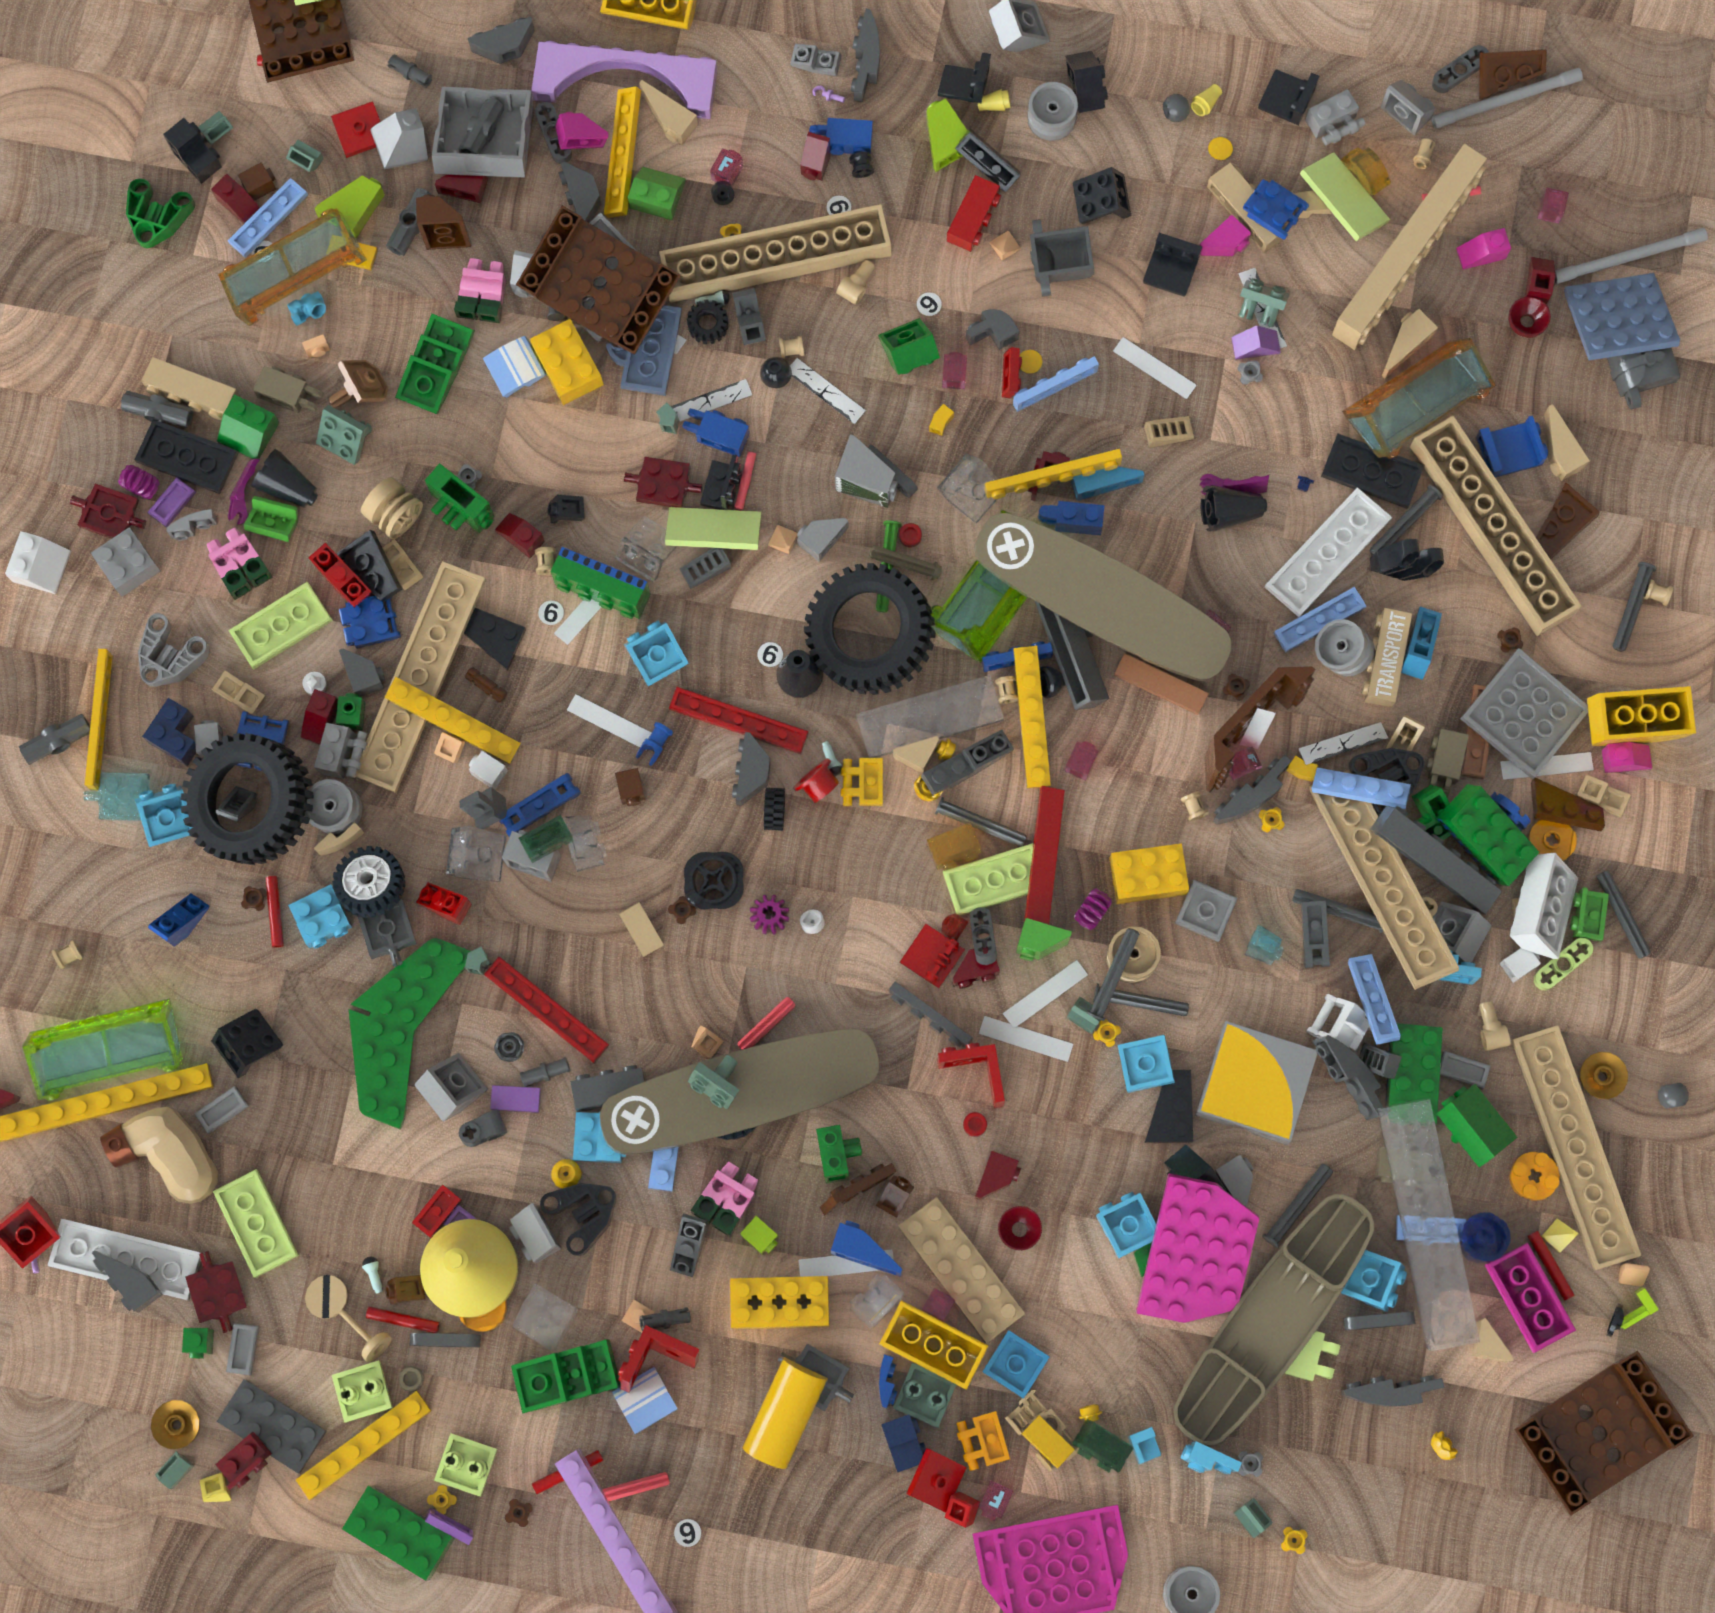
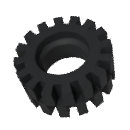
[687,300,729,345]
[764,787,785,831]

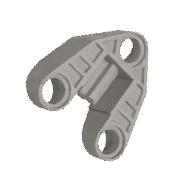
[138,613,210,687]

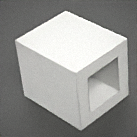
[469,751,508,789]
[1499,948,1541,983]

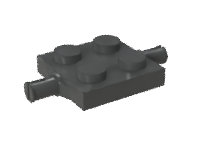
[358,899,417,967]
[778,1344,854,1412]

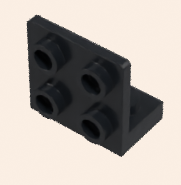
[938,52,991,103]
[1258,69,1320,126]
[1073,167,1131,224]
[1143,232,1202,297]
[700,454,742,510]
[211,1009,283,1078]

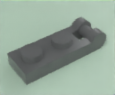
[1301,900,1330,968]

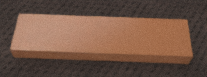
[1114,653,1209,715]
[1460,684,1490,779]

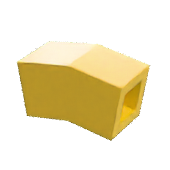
[929,404,954,436]
[1286,755,1318,782]

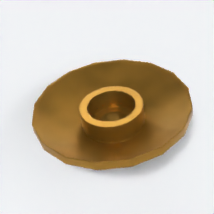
[1580,1052,1628,1100]
[151,1400,200,1449]

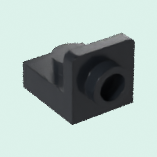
[547,494,585,523]

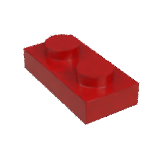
[1002,347,1022,399]
[412,1185,462,1238]

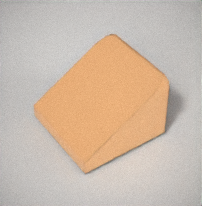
[1619,1263,1650,1287]

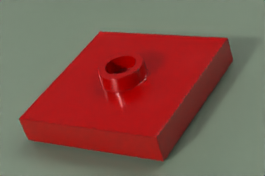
[331,101,381,158]
[906,1448,967,1513]

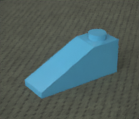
[1070,467,1144,501]
[1401,607,1442,680]

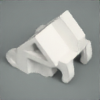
[1306,994,1370,1054]

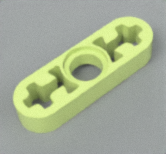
[1534,938,1593,990]

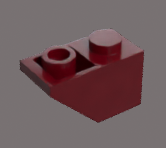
[1525,257,1556,304]
[952,947,1000,989]

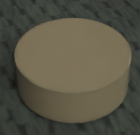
[399,1366,424,1392]

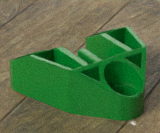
[126,178,195,248]

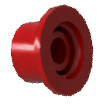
[793,758,839,803]

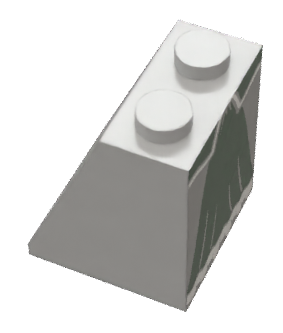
[835,434,898,508]

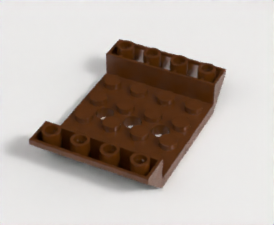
[249,0,355,83]
[516,205,681,355]
[1204,666,1316,793]
[1514,1351,1694,1516]

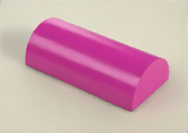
[1484,1242,1576,1353]

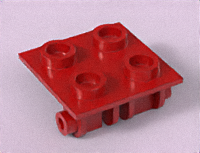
[899,924,965,988]

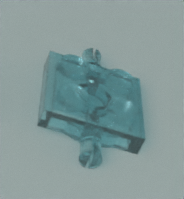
[84,772,154,821]

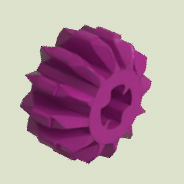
[118,465,160,499]
[1074,888,1112,930]
[750,895,789,935]

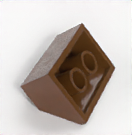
[416,194,472,250]

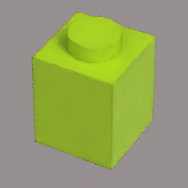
[740,1216,778,1255]

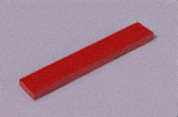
[669,687,809,754]
[1024,786,1065,925]
[484,956,609,1064]

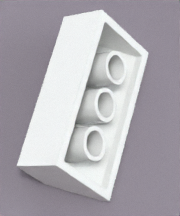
[1510,853,1578,959]

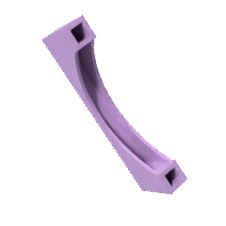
[531,41,717,119]
[555,1448,679,1613]

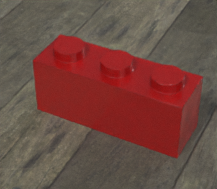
[947,175,1002,252]

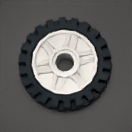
[332,846,406,918]

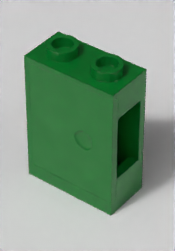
[425,463,494,533]
[1436,1084,1518,1168]
[816,1125,862,1184]

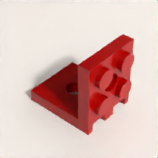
[937,1043,1005,1108]
[618,1325,700,1393]

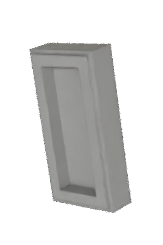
[1440,1051,1491,1089]
[194,1086,249,1134]
[226,1323,259,1375]

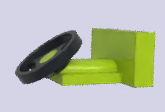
[1606,1286,1659,1337]

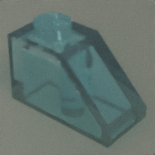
[1244,925,1284,965]

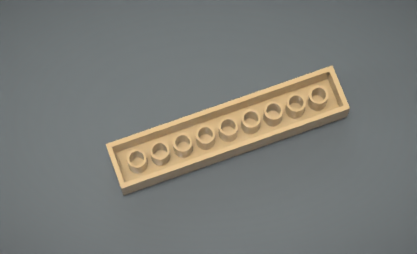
[1332,144,1487,350]
[659,204,891,303]
[1410,416,1582,637]

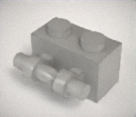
[1305,89,1366,145]
[314,723,367,779]

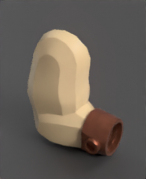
[100,1107,218,1204]

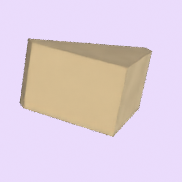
[1385,714,1425,751]
[893,736,939,773]
[1472,1318,1514,1363]

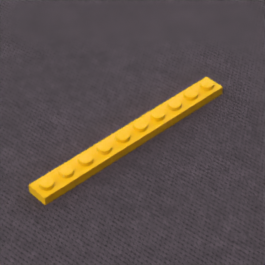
[0,1063,214,1142]

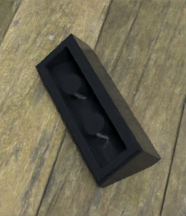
[955,128,1021,192]

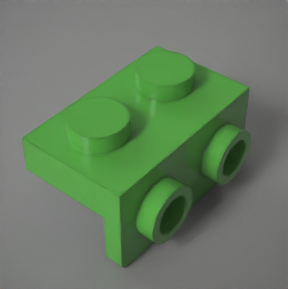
[244,496,298,542]
[1570,887,1609,942]

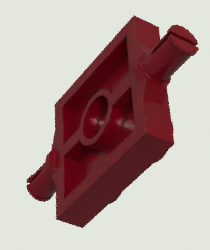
[624,457,703,508]
[70,484,146,539]
[185,1251,247,1333]

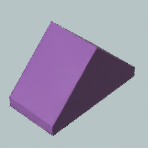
[1231,326,1281,360]

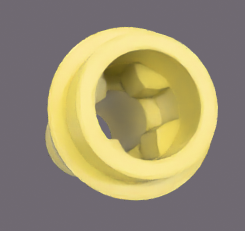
[1191,84,1222,116]
[978,89,1011,111]

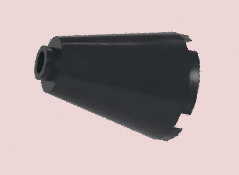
[251,449,318,508]
[1200,485,1267,532]
[776,650,823,698]

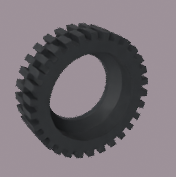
[804,563,936,695]
[181,733,314,865]

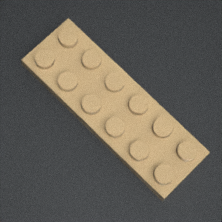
[898,1197,1025,1344]

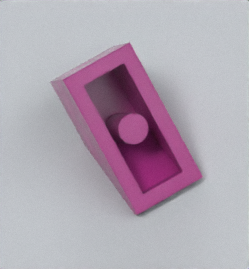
[555,112,608,149]
[1199,215,1251,256]
[1456,228,1511,270]
[1602,742,1652,773]

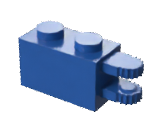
[809,118,873,155]
[682,408,750,457]
[1038,501,1105,536]

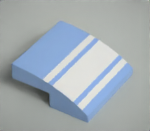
[483,336,547,398]
[612,1367,678,1434]

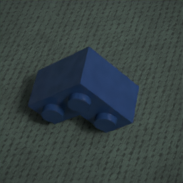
[142,698,196,766]
[881,1414,926,1473]

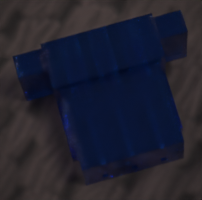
[1297,475,1314,492]

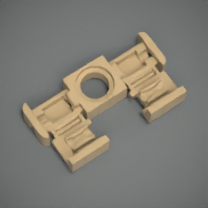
[1005,1390,1082,1472]

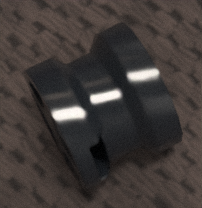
[849,152,874,178]

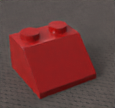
[0,1196,61,1269]

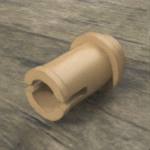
[1413,138,1435,169]

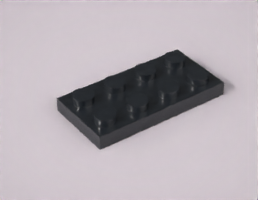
[134,419,238,494]
[1321,433,1424,509]

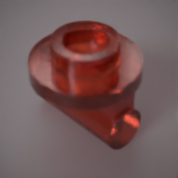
[942,914,969,941]

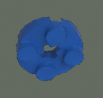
[1490,792,1531,831]

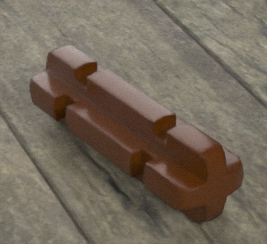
[465,667,507,702]

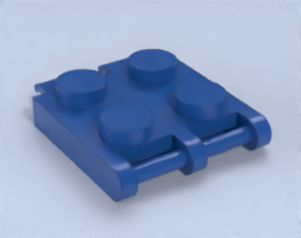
[1243,179,1309,240]
[339,596,401,649]
[237,711,289,771]

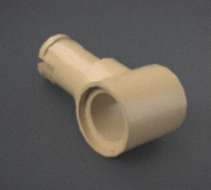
[836,260,875,305]
[1479,1001,1510,1051]

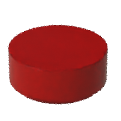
[899,523,922,548]
[963,1112,987,1137]

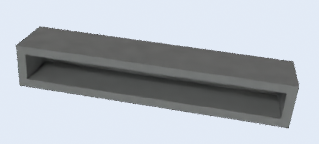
[1034,600,1110,710]
[1370,806,1502,914]

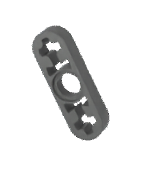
[1432,45,1489,93]
[535,102,572,164]
[867,445,918,498]
[970,907,997,965]
[1343,1312,1415,1330]
[409,1333,481,1348]

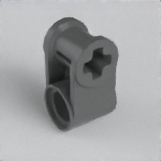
[459,1110,507,1147]

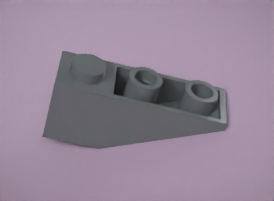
[92,1250,163,1313]

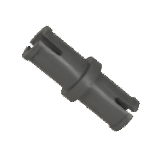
[388,54,432,88]
[520,1057,570,1087]
[639,1307,691,1331]

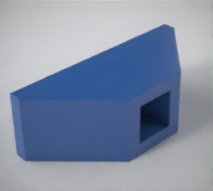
[148,893,210,947]

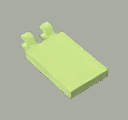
[1285,1331,1341,1382]

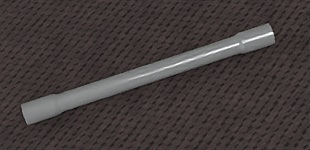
[1431,68,1583,129]
[1554,227,1708,284]

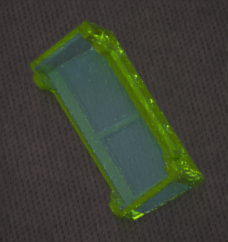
[931,510,1027,663]
[22,998,182,1101]

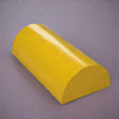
[600,0,697,30]
[879,1300,989,1390]
[742,1357,828,1469]

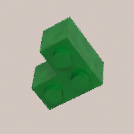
[1412,784,1451,840]

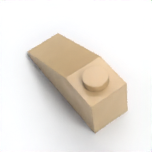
[639,80,698,145]
[1382,309,1438,379]
[1544,404,1590,481]

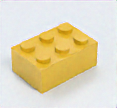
[530,319,603,405]
[1109,843,1189,904]

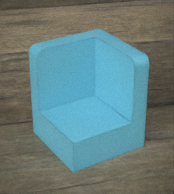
[1128,1427,1161,1464]

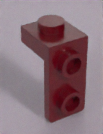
[1028,451,1070,501]

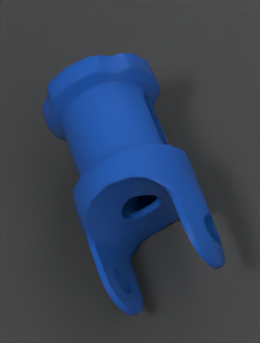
[636,722,673,766]

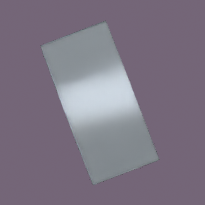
[790,44,842,76]
[167,509,217,541]

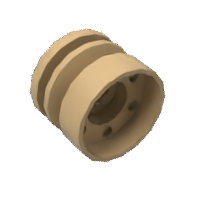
[361,477,423,539]

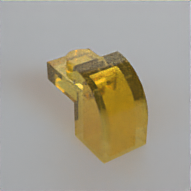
[1340,147,1391,196]

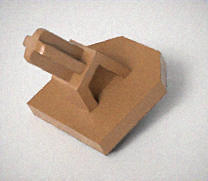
[329,360,388,409]

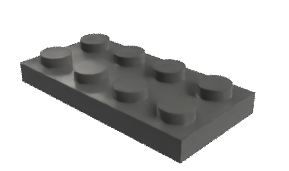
[217,1379,327,1474]

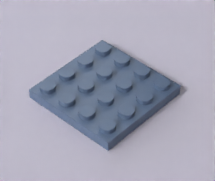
[1564,273,1680,361]

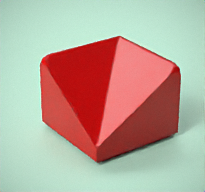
[945,1492,980,1528]

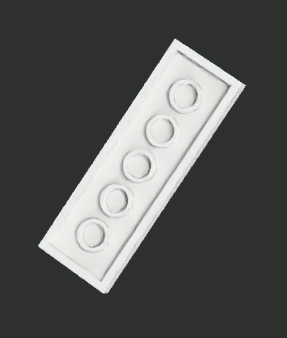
[1264,487,1392,617]
[48,1218,201,1301]

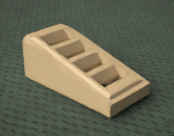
[1144,416,1194,448]

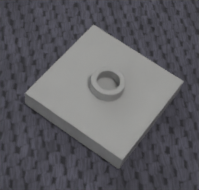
[1175,880,1237,942]

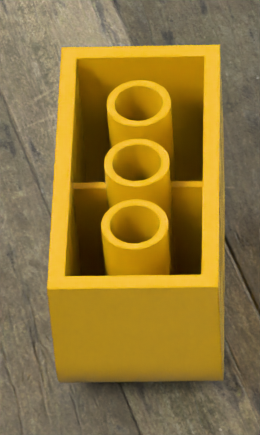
[1587,686,1696,746]

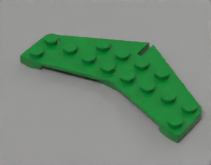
[348,938,471,1130]

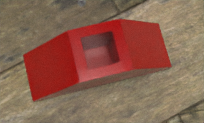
[308,542,372,608]
[416,882,472,925]

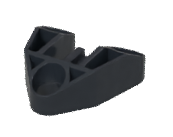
[1370,539,1444,581]
[1349,748,1424,817]
[540,1183,616,1256]

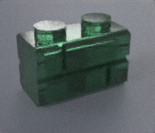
[518,815,574,863]
[1072,1419,1133,1473]

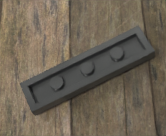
[889,982,972,1048]

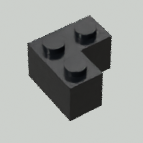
[1065,51,1108,113]
[163,118,222,184]
[1164,1145,1228,1193]

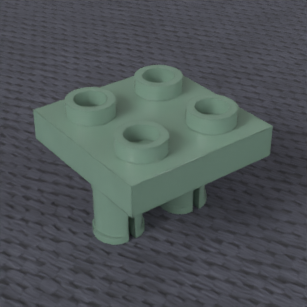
[1238,278,1290,327]
[316,405,372,465]
[688,1055,739,1109]
[893,1363,956,1428]

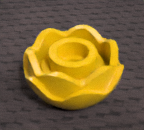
[914,774,943,801]
[551,1159,582,1189]
[1431,1431,1458,1460]

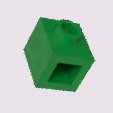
[336,693,366,730]
[182,1328,214,1359]

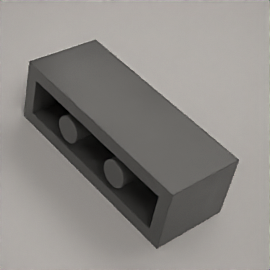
[570,1065,645,1112]

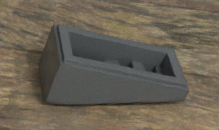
[680,548,731,589]
[216,786,257,822]
[1359,1042,1402,1079]

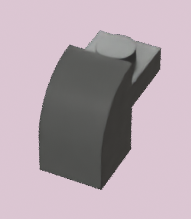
[732,288,766,345]
[966,309,1020,350]
[459,787,507,829]

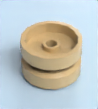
[1106,926,1161,984]

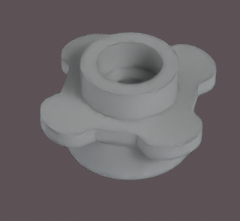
[1238,361,1263,385]
[457,464,482,490]
[1238,1451,1263,1477]

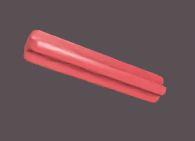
[737,997,796,1050]
[602,1472,670,1501]

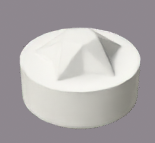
[302,672,327,696]
[800,909,825,934]

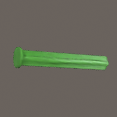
[876,520,902,613]

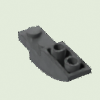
[851,8,880,102]
[921,730,1014,795]
[1213,755,1291,825]
[1313,1035,1386,1120]
[1341,1375,1445,1407]

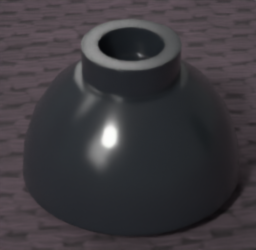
[760,357,792,388]
[1039,666,1066,699]

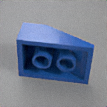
[831,1220,902,1277]

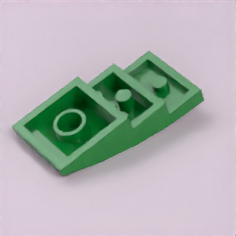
[395,313,475,414]
[511,1339,621,1414]

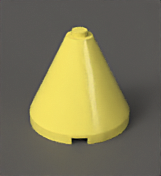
[420,1219,518,1318]

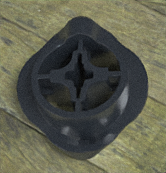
[684,851,744,910]

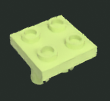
[332,1360,393,1423]
[434,1433,498,1497]

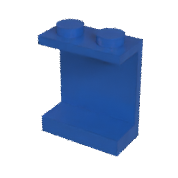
[1476,416,1548,478]

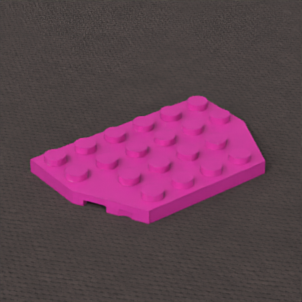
[1136,1173,1260,1323]
[972,1505,1128,1613]

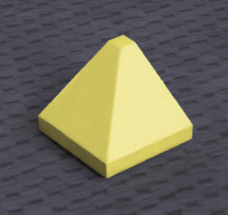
[1542,1219,1578,1253]
[200,1472,232,1502]

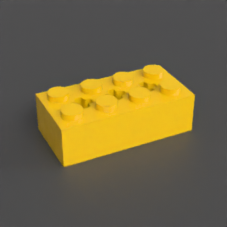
[730,1276,829,1329]

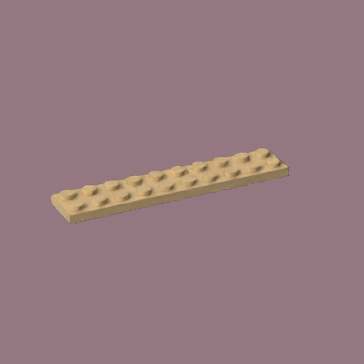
[355,561,486,793]
[1309,769,1459,990]
[1511,1025,1642,1271]

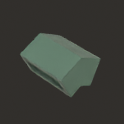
[198,111,233,145]
[286,140,324,172]
[656,403,680,434]
[465,947,491,975]
[1067,997,1100,1034]
[155,1451,194,1489]
[1234,1498,1273,1538]

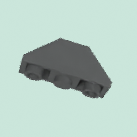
[468,17,535,64]
[558,162,601,223]
[732,732,771,806]
[670,1213,709,1277]

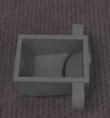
[1030,219,1094,297]
[1607,348,1680,410]

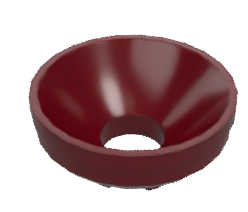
[1508,296,1551,338]
[998,1206,1042,1251]

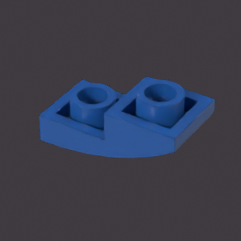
[879,1354,898,1409]

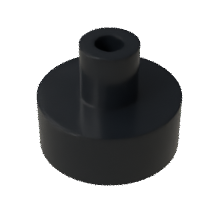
[711,181,735,205]

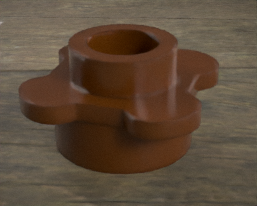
[1497,627,1523,653]
[1223,674,1250,701]
[241,886,267,911]
[668,896,696,924]
[505,1499,533,1527]

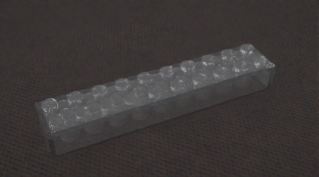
[1378,1098,1480,1352]

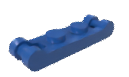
[499,773,581,837]

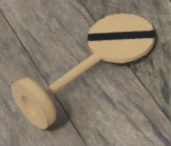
[305,1275,392,1362]

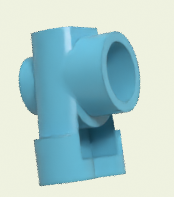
[287,291,326,326]

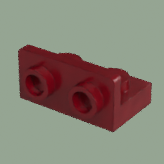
[215,1432,272,1490]

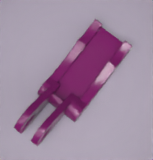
[228,458,260,525]
[1199,474,1270,495]

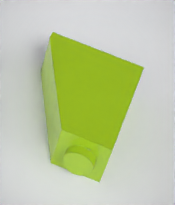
[926,98,967,172]
[315,176,385,239]

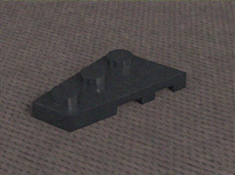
[336,530,402,602]
[464,608,526,671]
[1144,1070,1193,1143]

